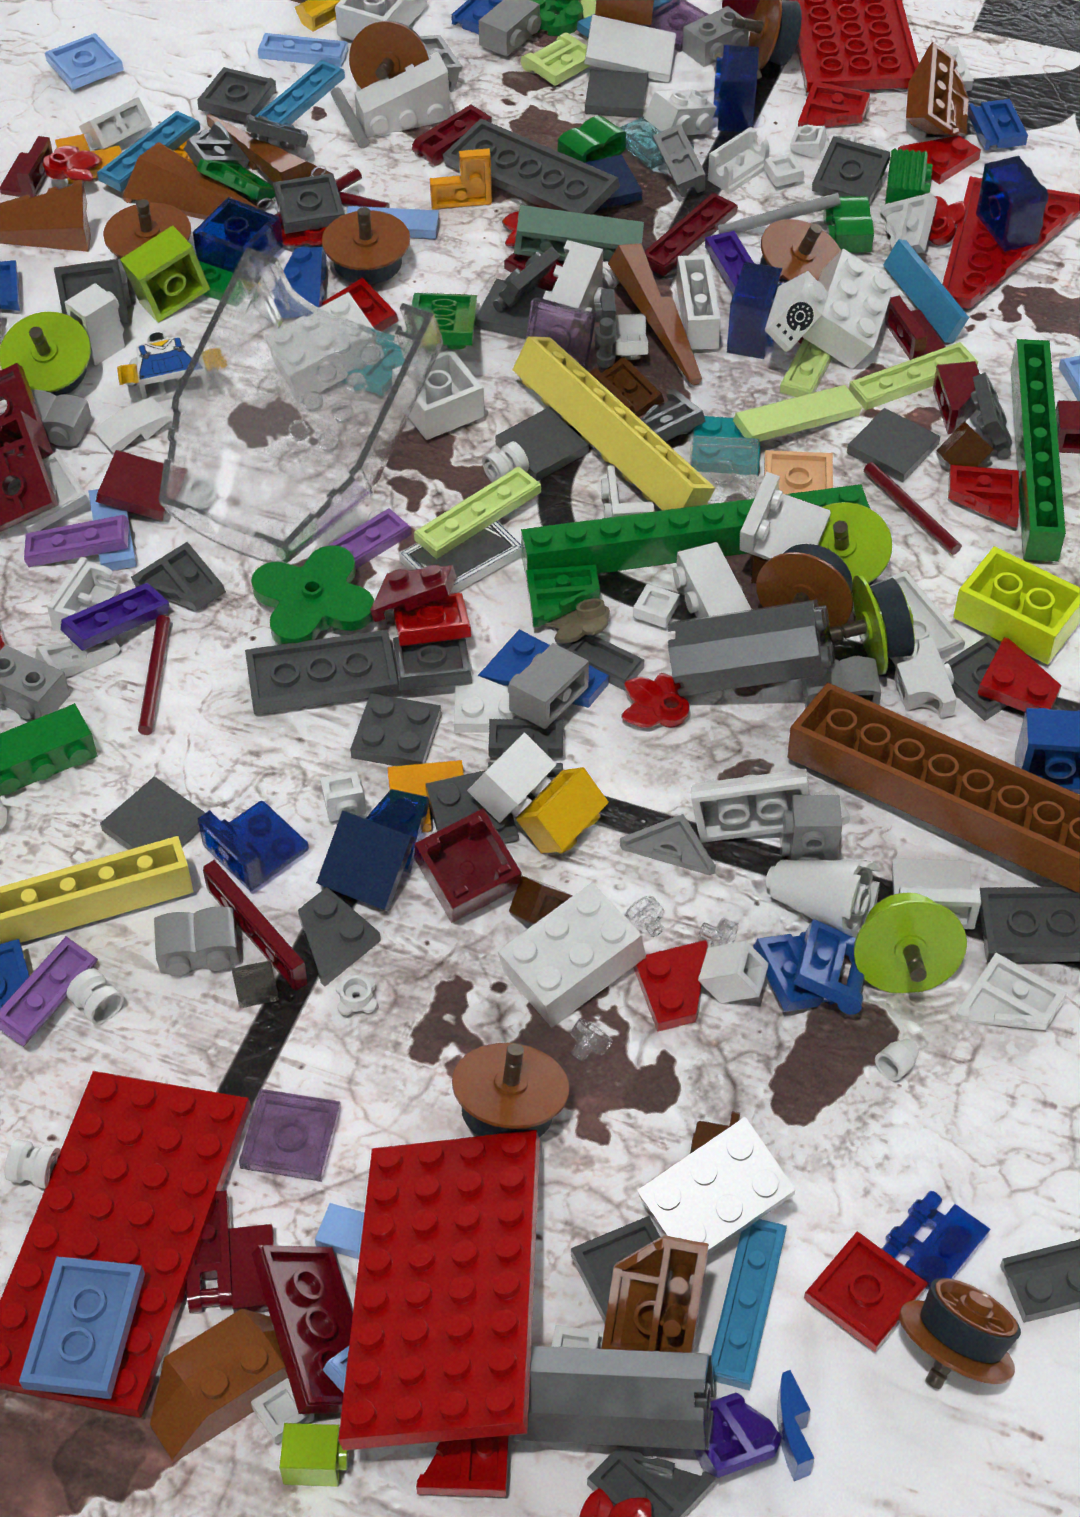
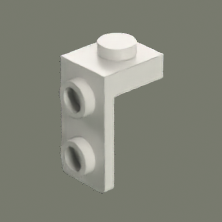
[601,465,655,518]

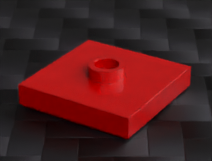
[393,593,471,646]
[804,1231,928,1353]

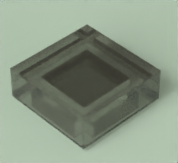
[231,960,279,1009]

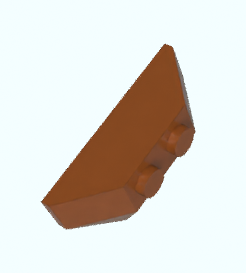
[906,42,969,138]
[601,1235,709,1353]
[150,1309,288,1464]

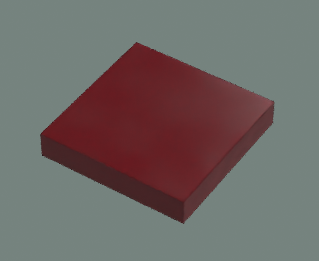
[96,450,182,521]

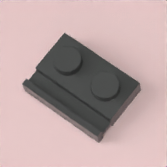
[1000,1239,1080,1323]

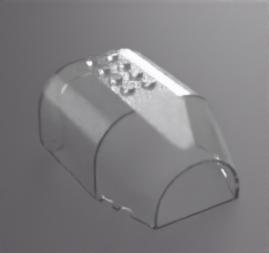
[159,247,443,563]

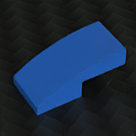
[777,1370,815,1482]

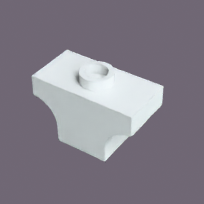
[894,636,957,719]

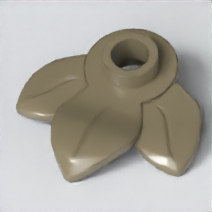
[544,598,610,644]

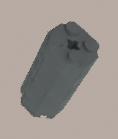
[668,599,835,696]
[513,1346,714,1450]

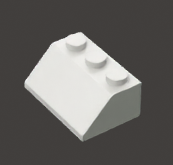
[690,769,810,843]

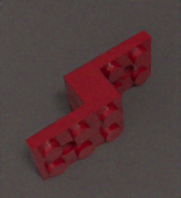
[0,363,58,532]

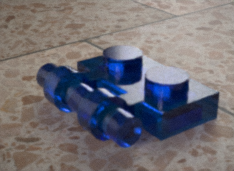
[881,1191,991,1290]

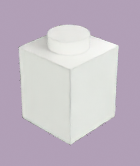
[698,941,768,1003]

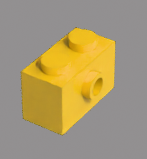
[515,767,609,854]

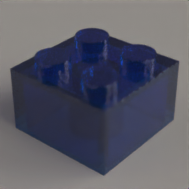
[713,45,759,132]
[976,155,1048,252]
[192,197,283,282]
[727,262,786,359]

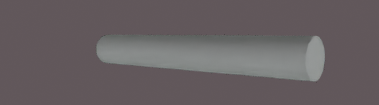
[331,87,370,148]

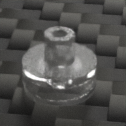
[624,895,665,937]
[698,917,739,948]
[570,1018,613,1062]

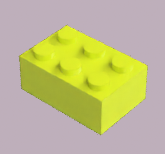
[953,546,1080,665]

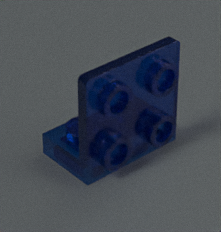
[198,801,309,892]

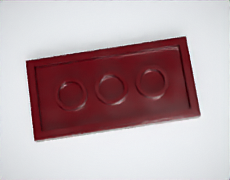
[252,1245,353,1414]

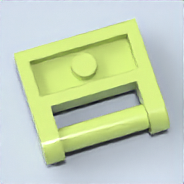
[520,33,591,86]

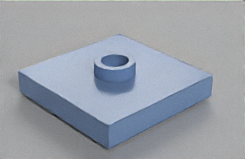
[45,33,124,90]

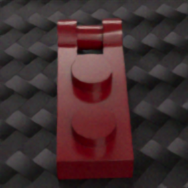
[412,104,492,166]
[187,1190,233,1313]

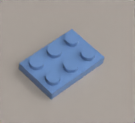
[19,1256,145,1399]

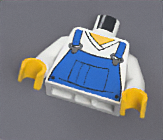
[117,332,220,402]

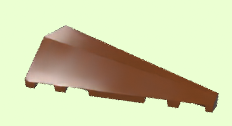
[206,114,331,182]
[123,142,277,234]
[0,180,91,252]
[608,243,702,385]

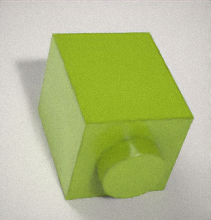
[279,1423,349,1487]

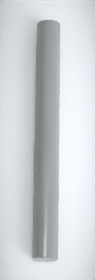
[718,193,841,234]

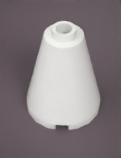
[766,860,880,938]

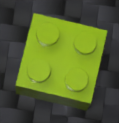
[120,225,210,323]

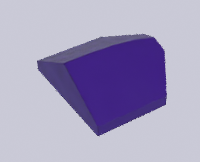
[694,1392,782,1478]

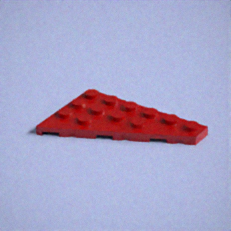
[942,176,1080,309]

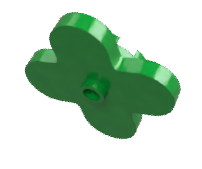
[251,545,374,645]

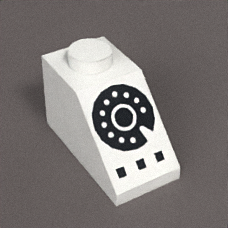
[765,271,828,352]

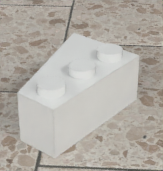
[354,51,450,138]
[532,240,605,355]

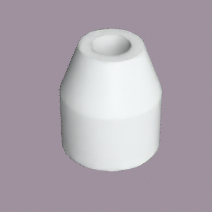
[875,1039,919,1081]

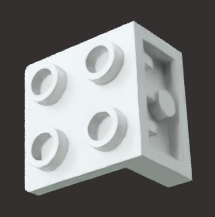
[740,472,831,560]
[892,858,981,929]

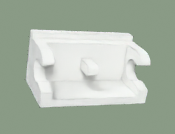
[78,97,152,149]
[708,127,770,194]
[47,557,120,633]

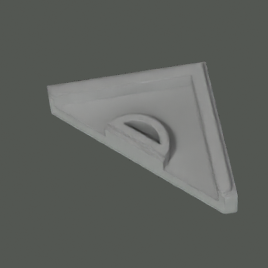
[620,814,716,875]

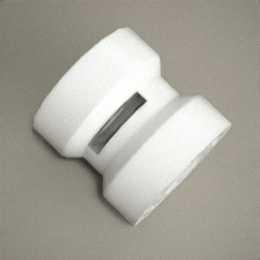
[482,441,529,482]
[66,968,124,1025]
[4,1139,61,1188]

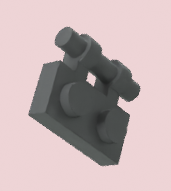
[244,114,308,150]
[493,247,561,312]
[594,289,616,373]
[971,372,1012,459]
[488,719,563,778]

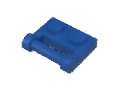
[793,919,864,1015]

